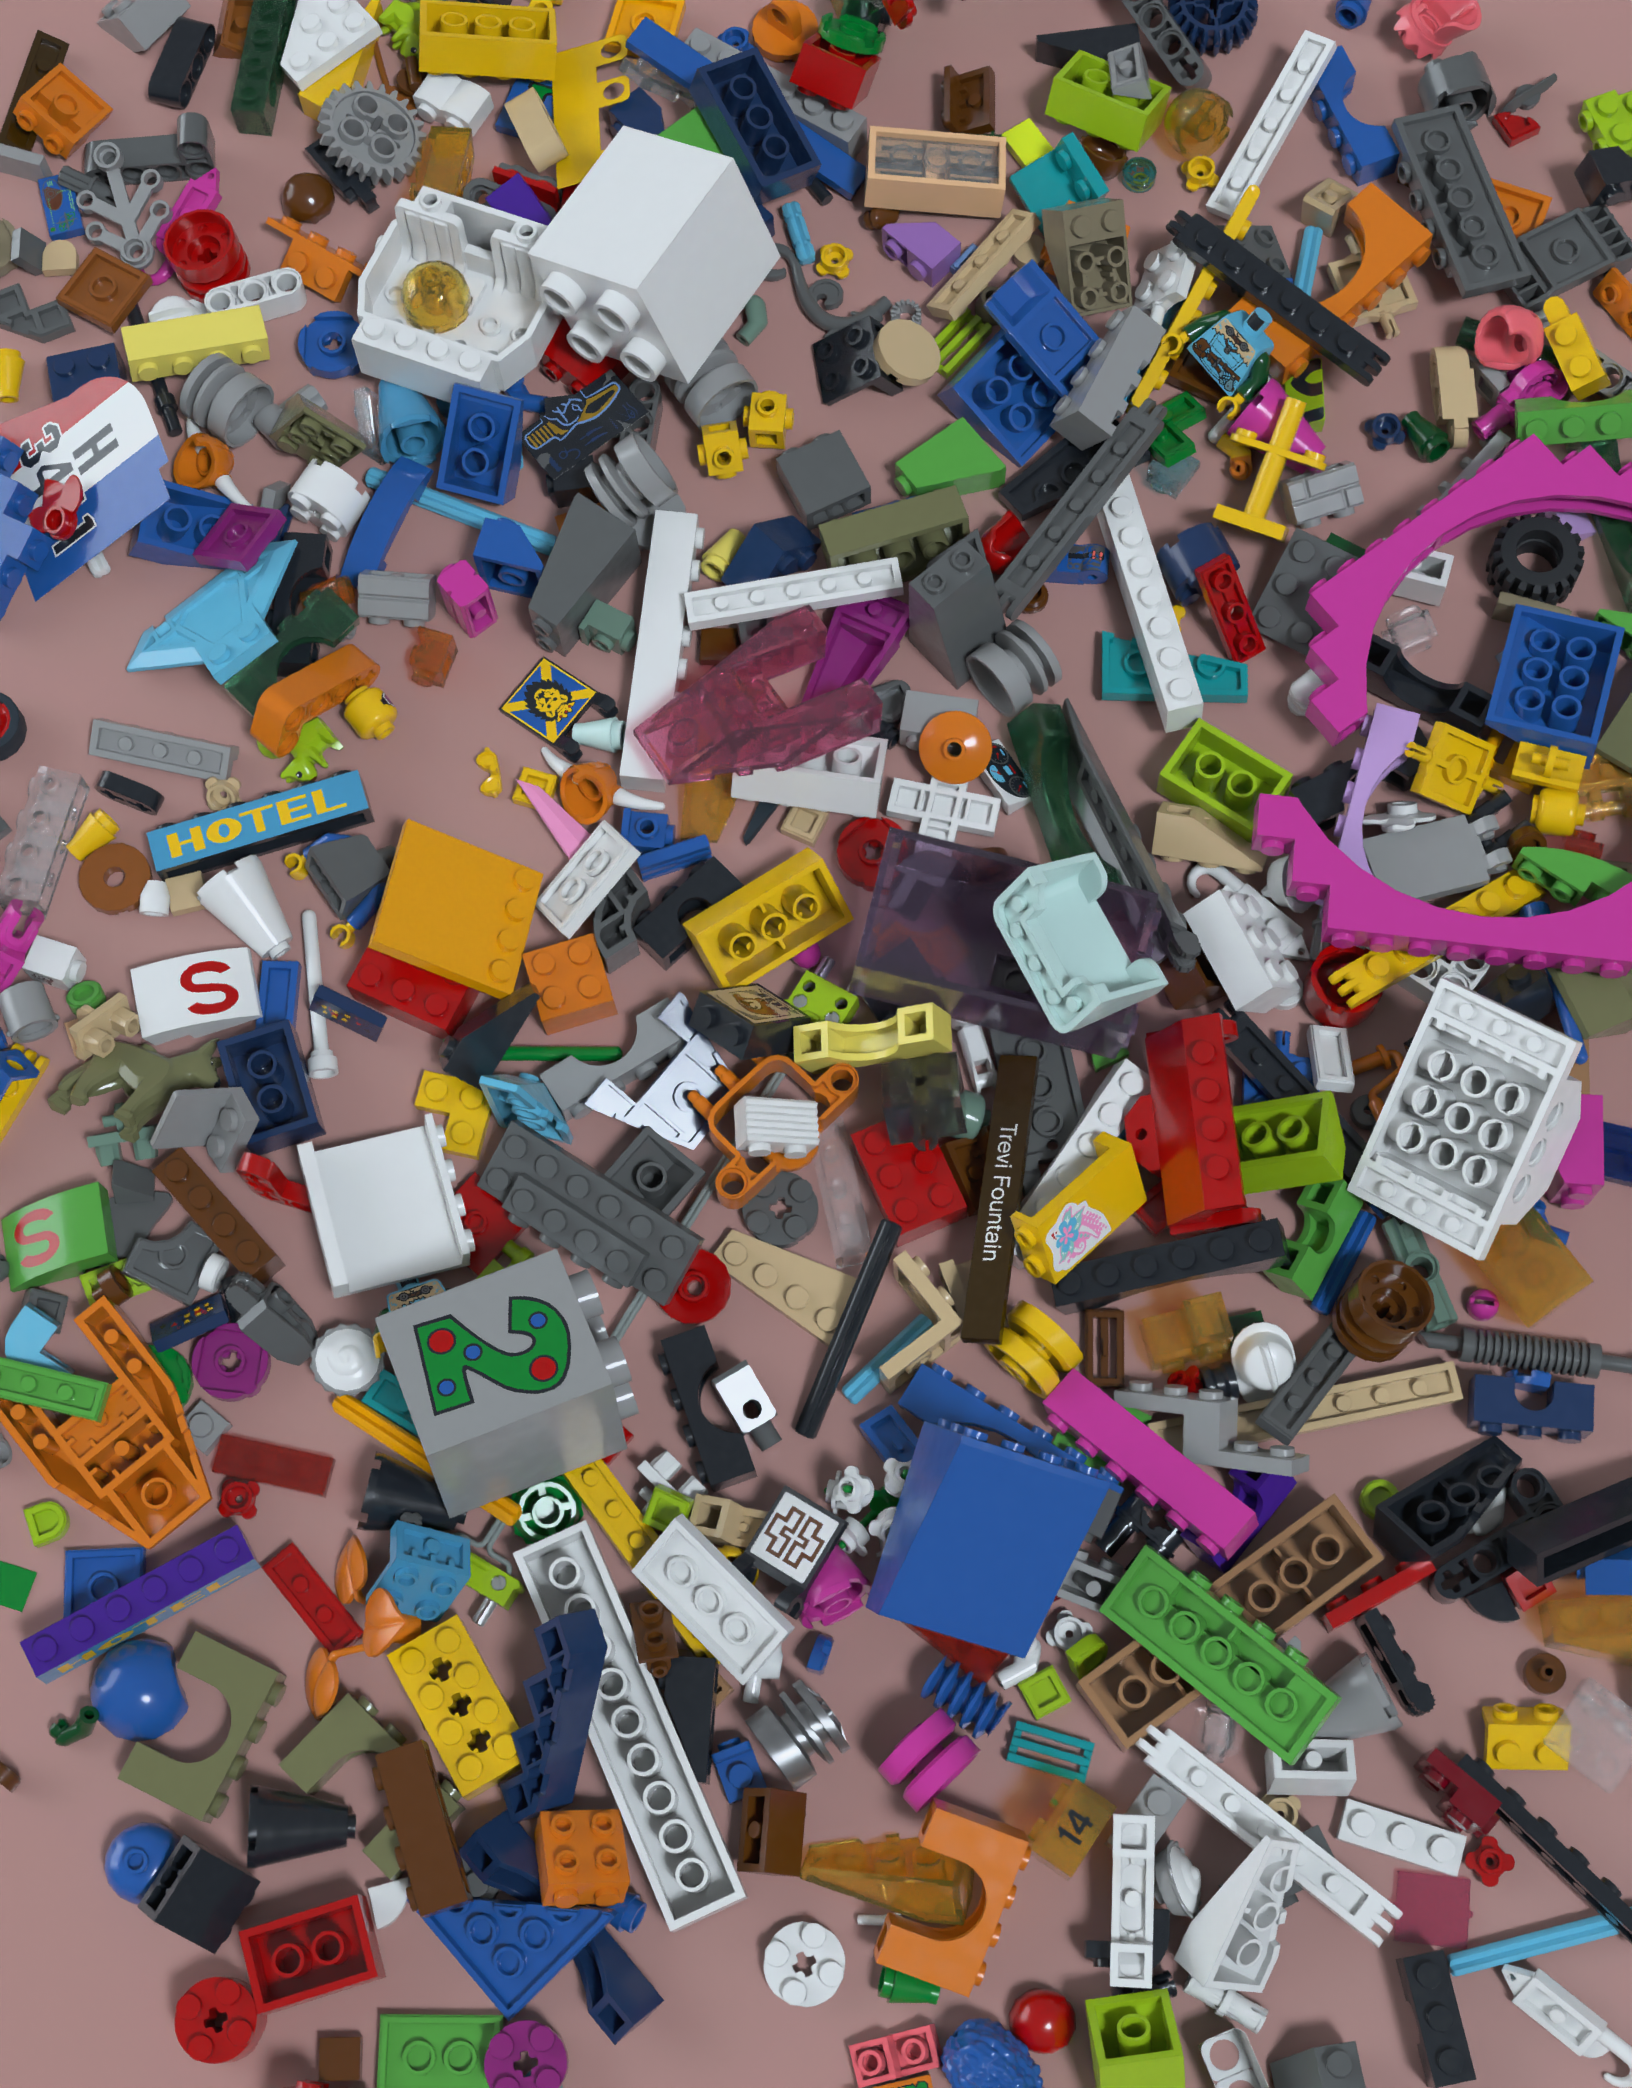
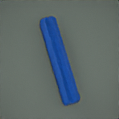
[1310,1210,1377,1316]

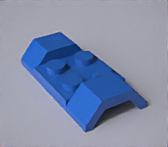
[983,259,1099,398]

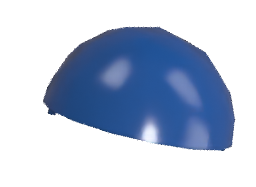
[90,1638,189,1742]

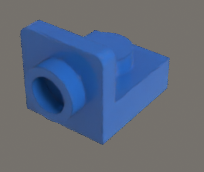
[711,1737,767,1804]

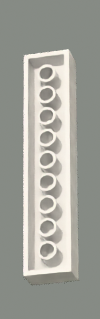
[513,1520,749,1933]

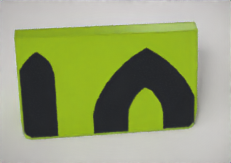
[1284,358,1325,432]

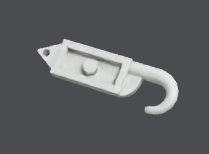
[1187,864,1310,962]
[1501,1964,1632,2088]

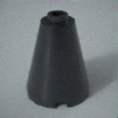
[357,1452,467,1531]
[247,1785,356,1868]

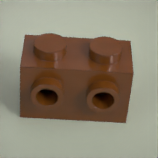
[737,1788,807,1877]

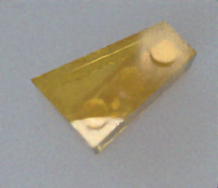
[409,126,475,201]
[1538,1595,1632,1667]

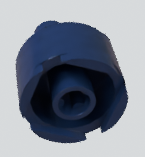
[1156,523,1240,606]

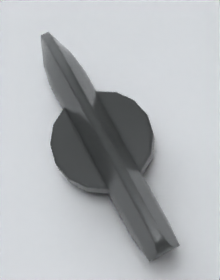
[1500,73,1557,113]

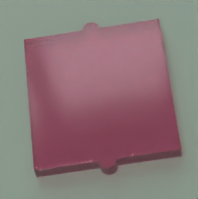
[1392,1871,1473,1949]

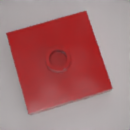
[454,1172,526,1276]

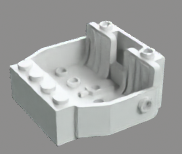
[351,185,563,403]

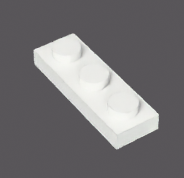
[1335,1799,1467,1878]

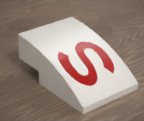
[130,947,263,1046]

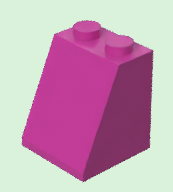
[1545,1094,1604,1210]

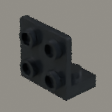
[813,315,904,406]

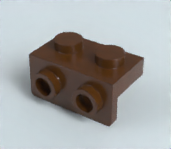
[941,65,995,134]
[940,1125,990,1217]

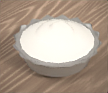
[309,1323,385,1397]
[1154,1840,1202,1919]

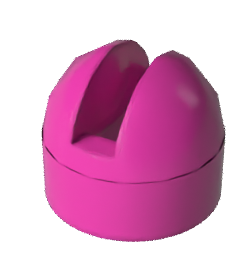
[792,943,821,968]
[1466,1289,1499,1322]

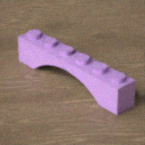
[1315,703,1420,919]

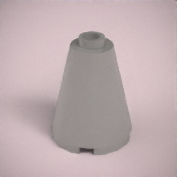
[1313,1652,1403,1740]

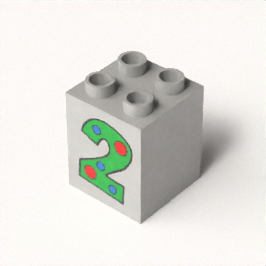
[375,1249,639,1518]

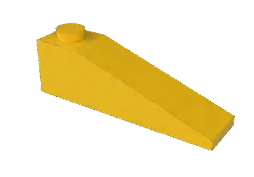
[298,0,383,122]

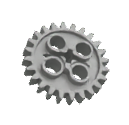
[317,80,427,185]

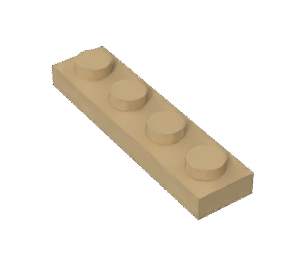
[926,209,1041,321]

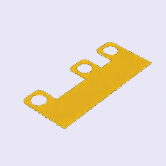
[552,34,630,189]

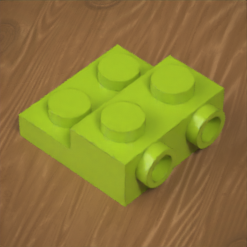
[1578,90,1632,157]

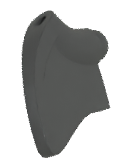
[94,1191,173,1269]

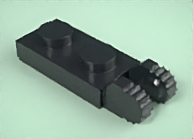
[1355,1607,1436,1717]

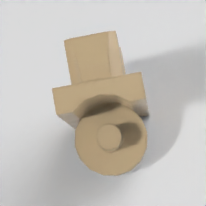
[69,992,141,1061]

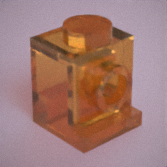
[409,626,458,688]

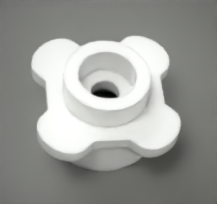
[1046,1610,1093,1651]

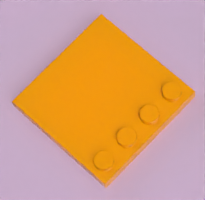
[368,819,543,1000]

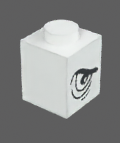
[22,935,87,991]

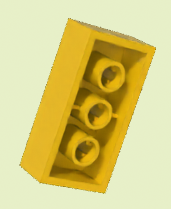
[419,0,557,82]
[682,847,854,988]
[387,1614,522,1801]

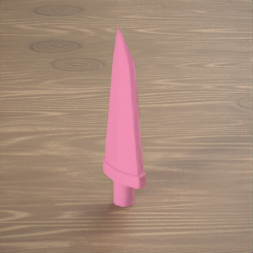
[516,779,591,860]

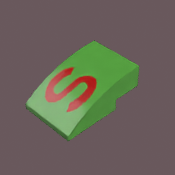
[1,1182,118,1292]

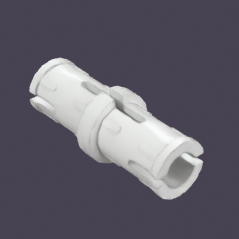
[1182,1974,1269,2034]

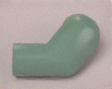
[736,295,768,346]

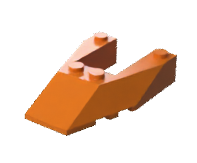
[0,1295,213,1550]

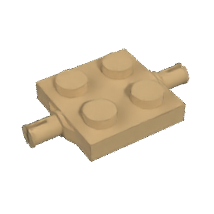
[1327,233,1418,339]

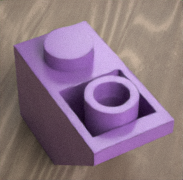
[882,222,961,288]

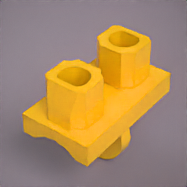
[1511,741,1587,794]

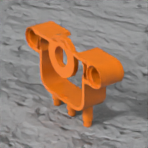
[687,1055,859,1210]

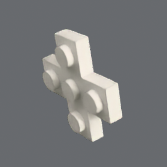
[886,754,1002,853]

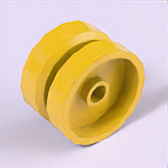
[984,1300,1084,1399]

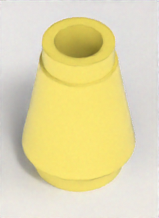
[701,529,746,582]

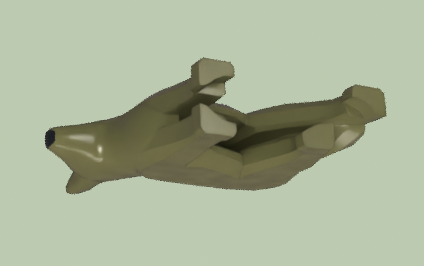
[47,1038,222,1144]

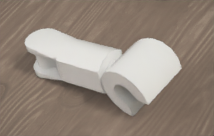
[945,990,997,1093]

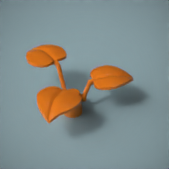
[305,1535,421,1721]

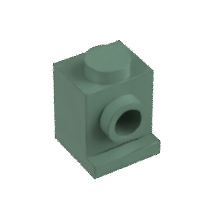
[578,599,638,655]

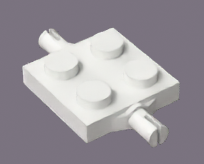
[1134,237,1197,326]

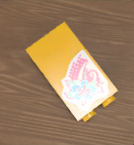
[1010,1131,1147,1285]

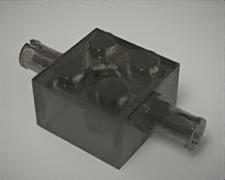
[881,1051,967,1151]

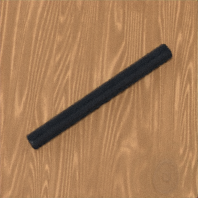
[795,1219,902,1439]

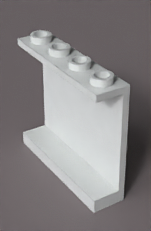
[297,1113,475,1299]

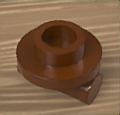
[396,56,428,96]

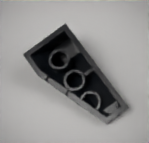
[1373,1436,1522,1562]

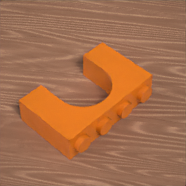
[873,1797,1032,1997]

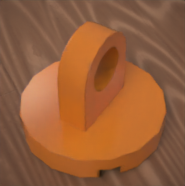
[752,0,819,63]

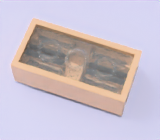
[864,126,1006,218]

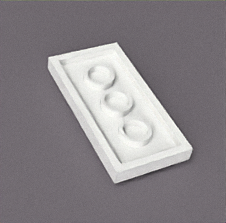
[631,1514,795,1685]

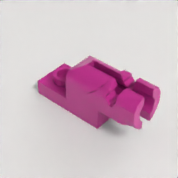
[0,899,45,993]

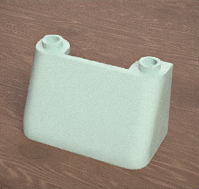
[993,852,1169,1033]

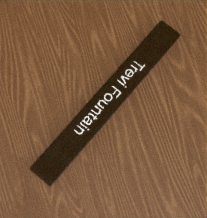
[960,1055,1040,1345]

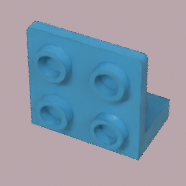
[366,1520,471,1622]

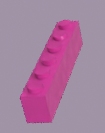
[1042,1368,1259,1561]

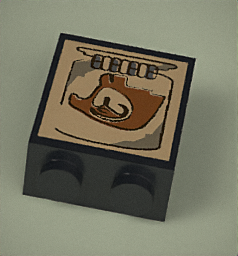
[689,983,812,1060]

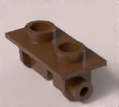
[629,1599,679,1678]

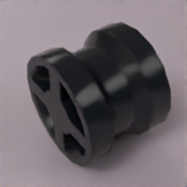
[1199,1361,1240,1399]

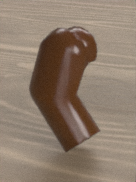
[863,208,900,230]

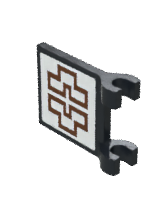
[732,1485,849,1620]

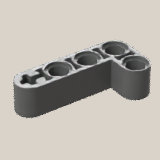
[1121,0,1212,94]
[84,112,216,186]

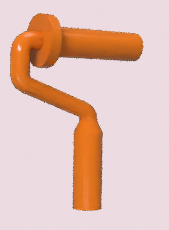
[1352,1044,1404,1122]

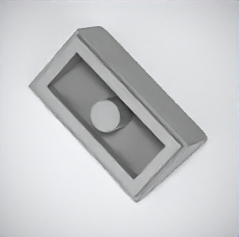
[1107,42,1152,99]

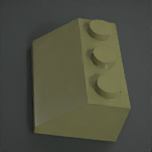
[1547,967,1632,1040]

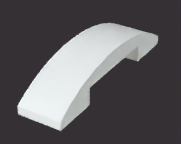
[1110,1813,1155,1989]

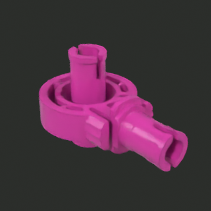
[1471,360,1569,441]

